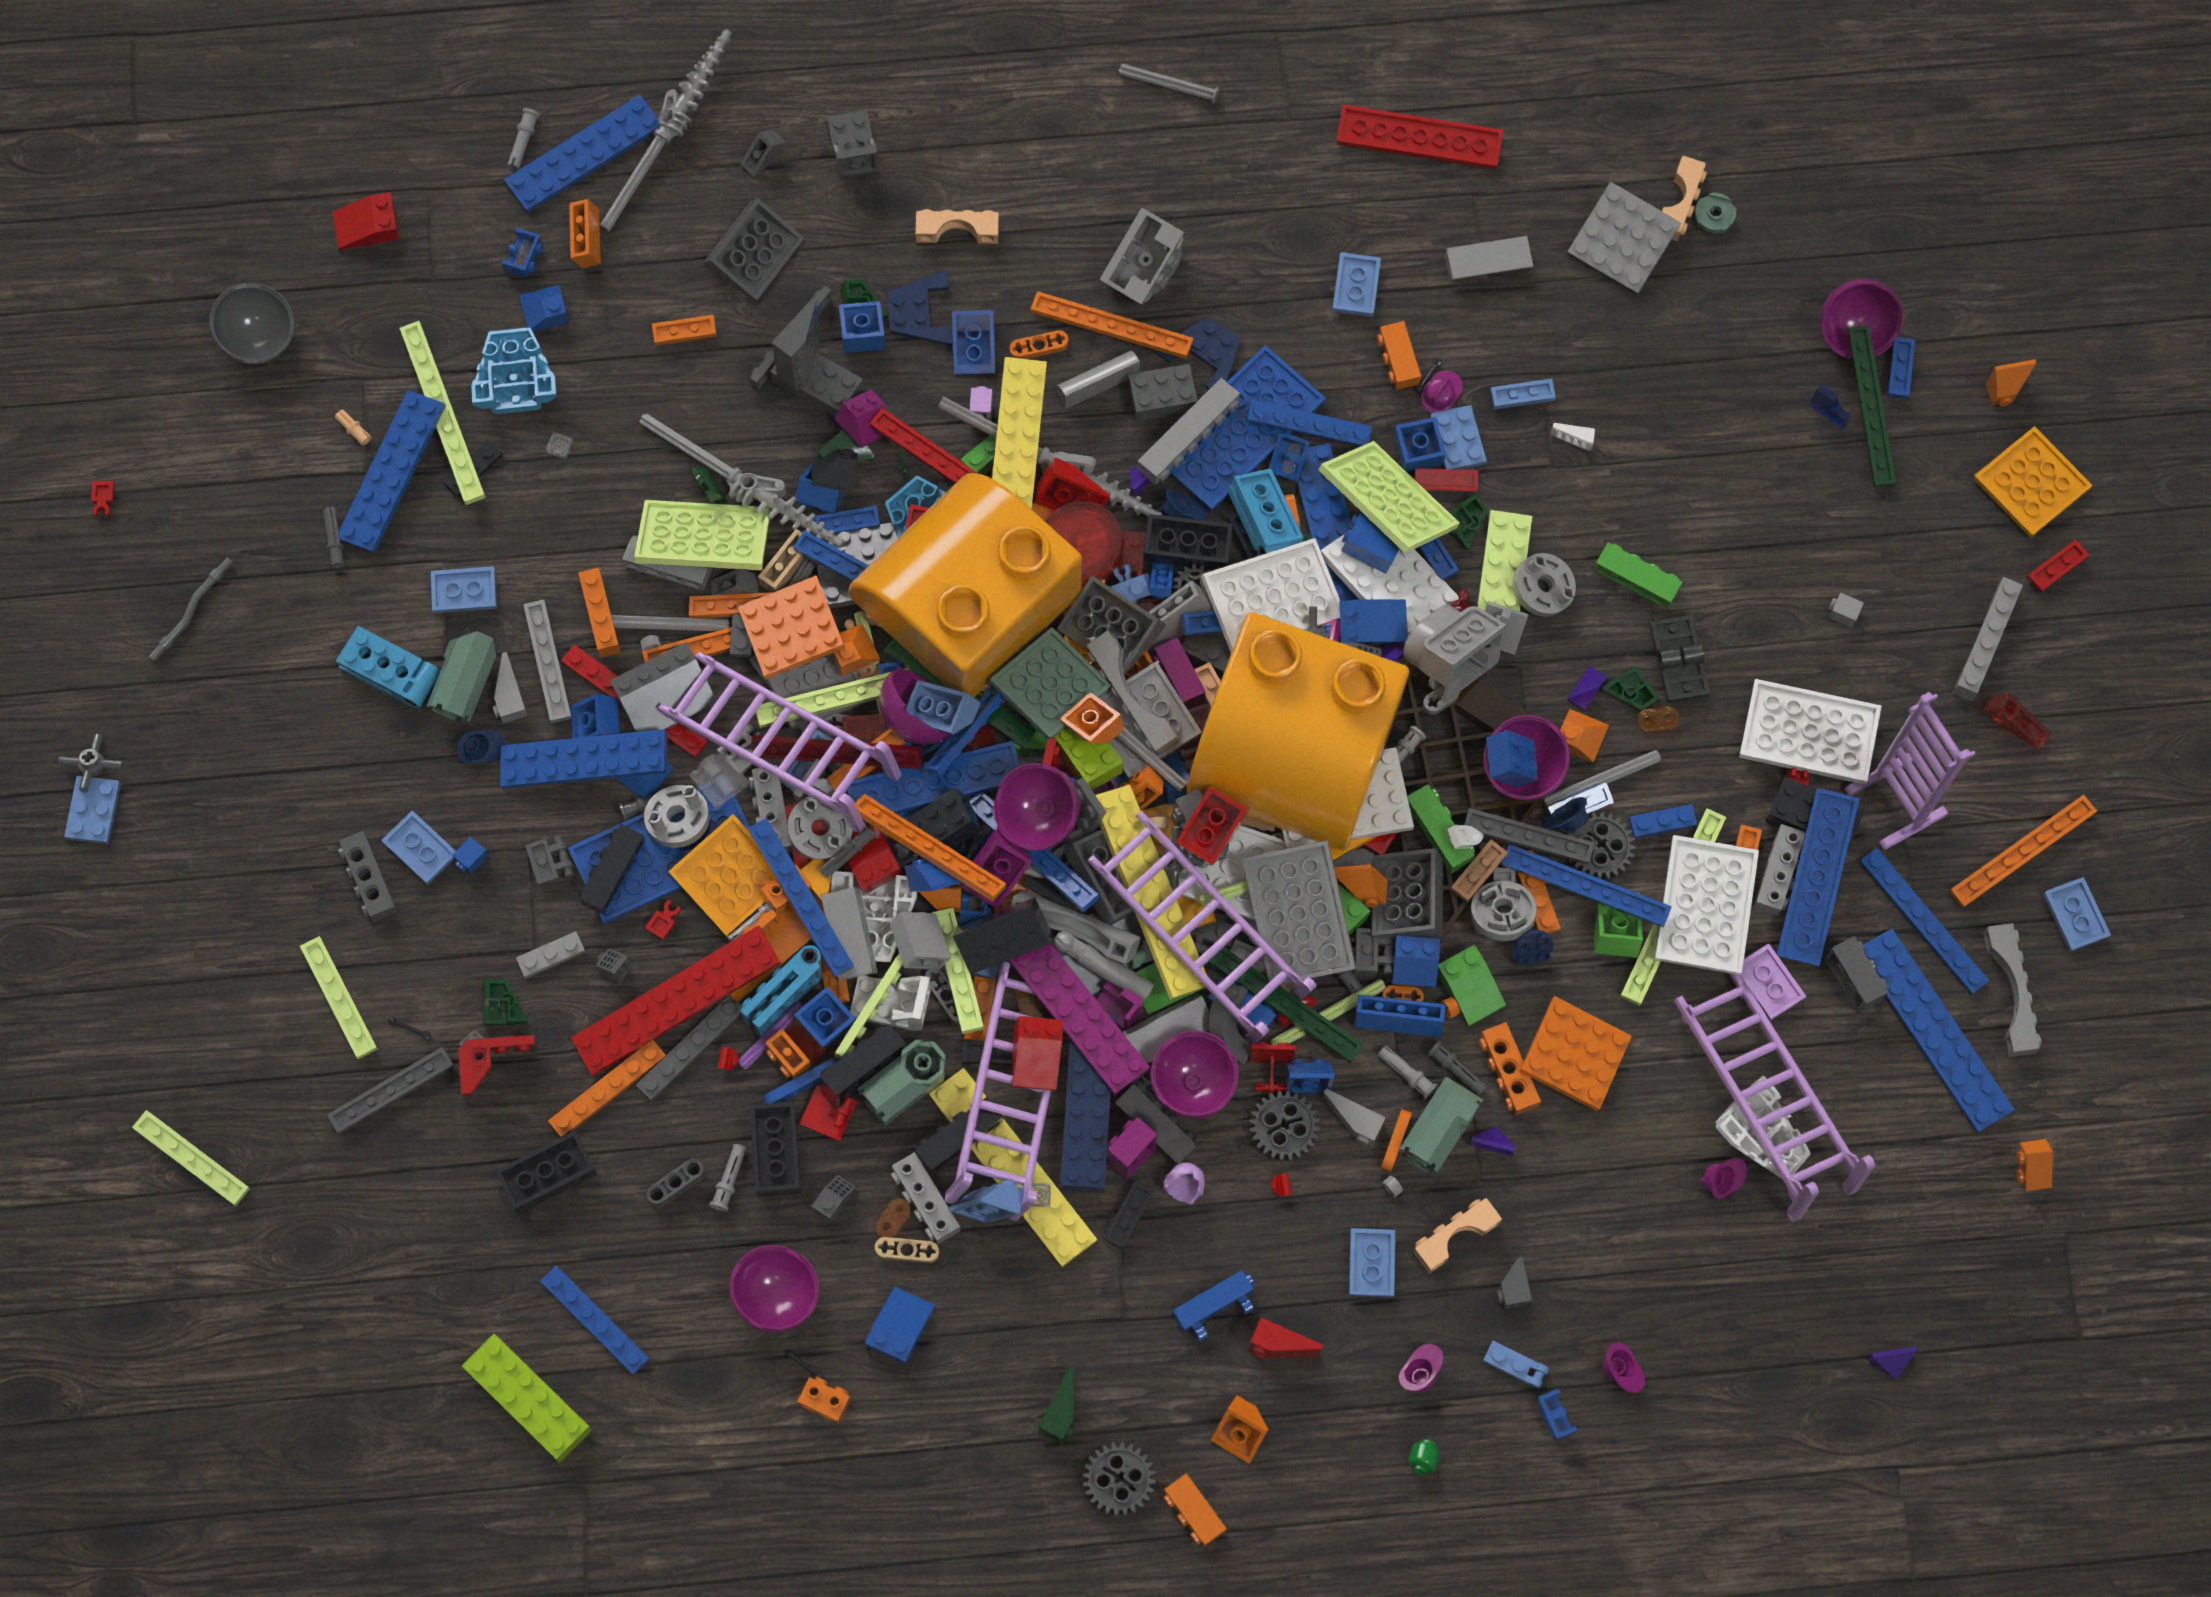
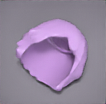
[1163,1162,1205,1205]

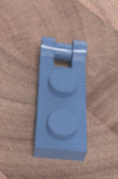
[1483,1341,1549,1389]

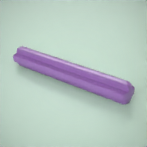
[738,1002,803,1070]

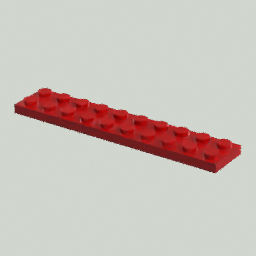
[571,925,781,1076]

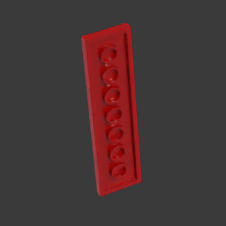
[1336,105,1503,169]

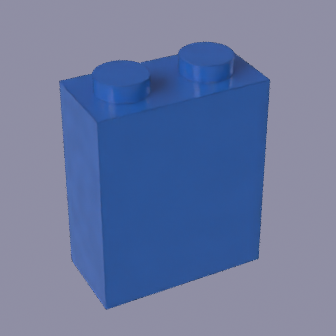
[1341,511,1399,574]

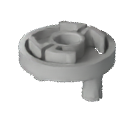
[1513,553,1576,617]
[644,785,710,848]
[787,796,853,860]
[1471,881,1537,941]

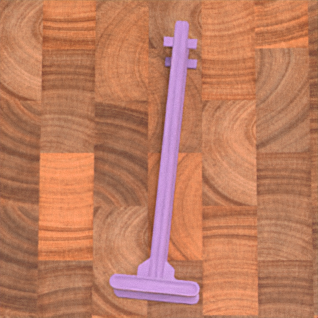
[658,652,902,833]
[1844,692,1975,850]
[1087,810,1317,1045]
[944,962,1063,1221]
[1674,974,1875,1222]

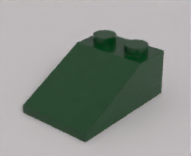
[1039,1366,1075,1446]

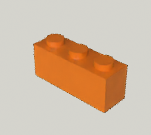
[569,199,601,269]
[1377,321,1421,390]
[1163,1473,1226,1547]

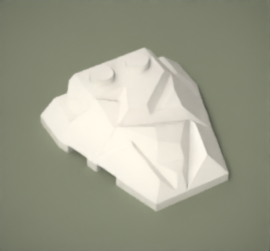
[831,871,917,962]
[1715,1075,1811,1179]

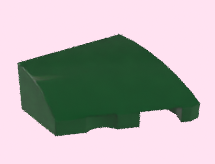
[840,280,889,320]
[817,429,876,462]
[690,466,728,504]
[1449,493,1488,549]
[1602,665,1661,711]
[482,979,528,1026]

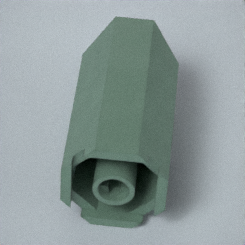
[426,631,496,723]
[857,1040,947,1126]
[1398,1077,1483,1176]

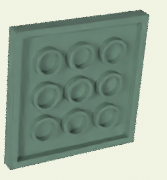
[989,627,1112,740]

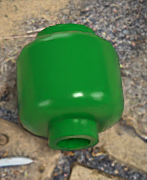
[1408,1440,1440,1475]

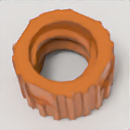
[1441,997,1460,1019]

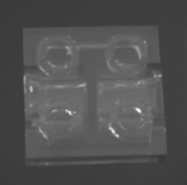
[689,750,750,810]

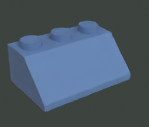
[906,680,981,734]
[948,1181,1024,1223]

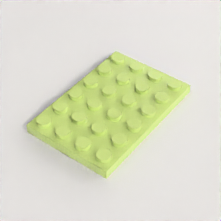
[1319,441,1459,553]
[634,500,771,570]

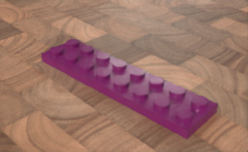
[1008,942,1150,1095]

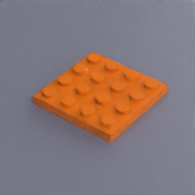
[738,575,845,680]
[1519,996,1632,1111]

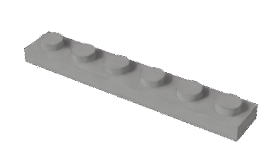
[523,599,572,723]

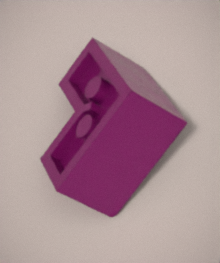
[1096,981,1143,1030]

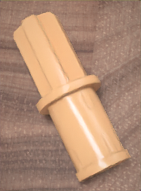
[335,410,372,446]

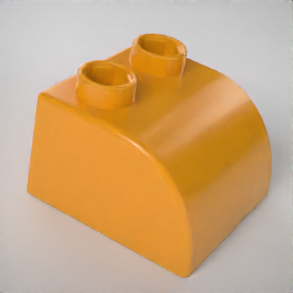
[848,473,1082,698]
[1186,612,1409,850]

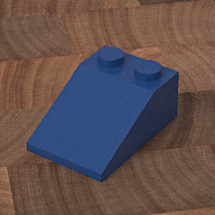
[952,309,996,374]
[1339,599,1408,645]
[1286,1059,1334,1094]
[865,1287,935,1366]

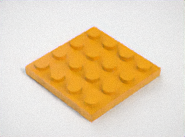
[1973,426,2093,538]
[668,814,775,936]

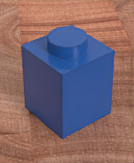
[452,837,489,875]

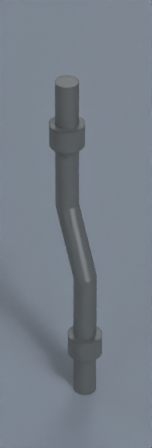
[148,557,233,662]

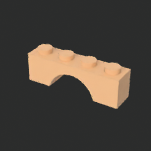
[1662,156,1707,241]
[916,209,999,244]
[1413,1198,1502,1274]

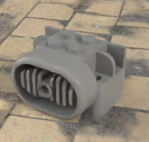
[1100,208,1184,304]
[1403,605,1506,703]

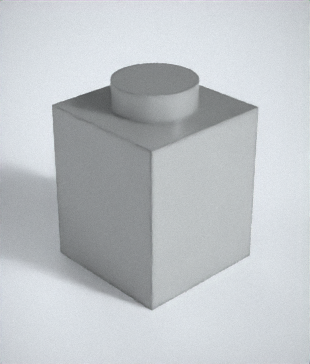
[1828,593,1864,628]

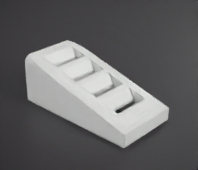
[1551,423,1595,451]

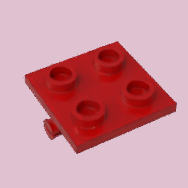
[1249,1042,1296,1094]
[799,1085,857,1142]

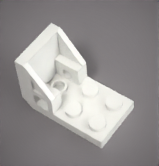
[850,976,931,1031]

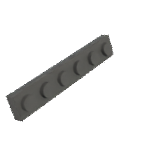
[750,285,832,390]
[1464,808,1594,865]
[636,995,742,1102]
[327,1047,454,1135]

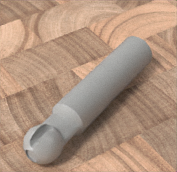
[1054,931,1154,1002]

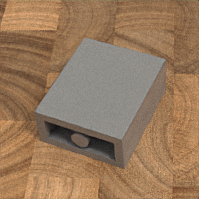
[889,911,951,970]

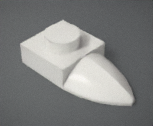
[1447,825,1483,849]

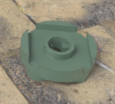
[1694,193,1736,234]

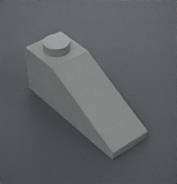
[493,652,527,724]
[1323,1089,1385,1146]

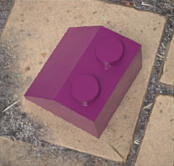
[834,389,886,448]

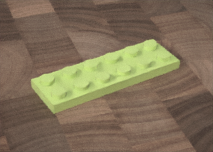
[1477,510,1532,611]

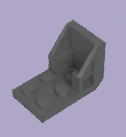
[827,110,879,178]
[1048,778,1106,860]

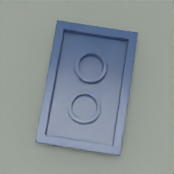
[1332,252,1381,317]
[1430,405,1487,469]
[431,567,497,614]
[64,776,121,844]
[381,810,456,885]
[2043,877,2111,952]
[1349,1228,1395,1298]

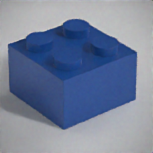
[1393,417,1446,472]
[1486,730,1538,788]

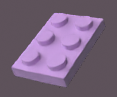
[1741,944,1807,1021]

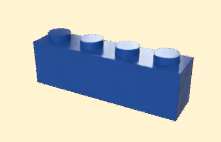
[1355,995,1446,1037]

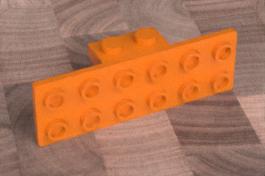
[730,890,826,1003]

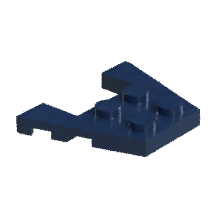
[887,270,953,347]
[1155,316,1241,390]

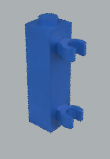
[1173,1270,1255,1341]

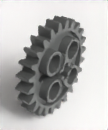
[1567,812,1636,881]
[1249,1090,1320,1162]
[1083,1442,1156,1517]

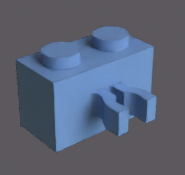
[1111,564,1151,601]

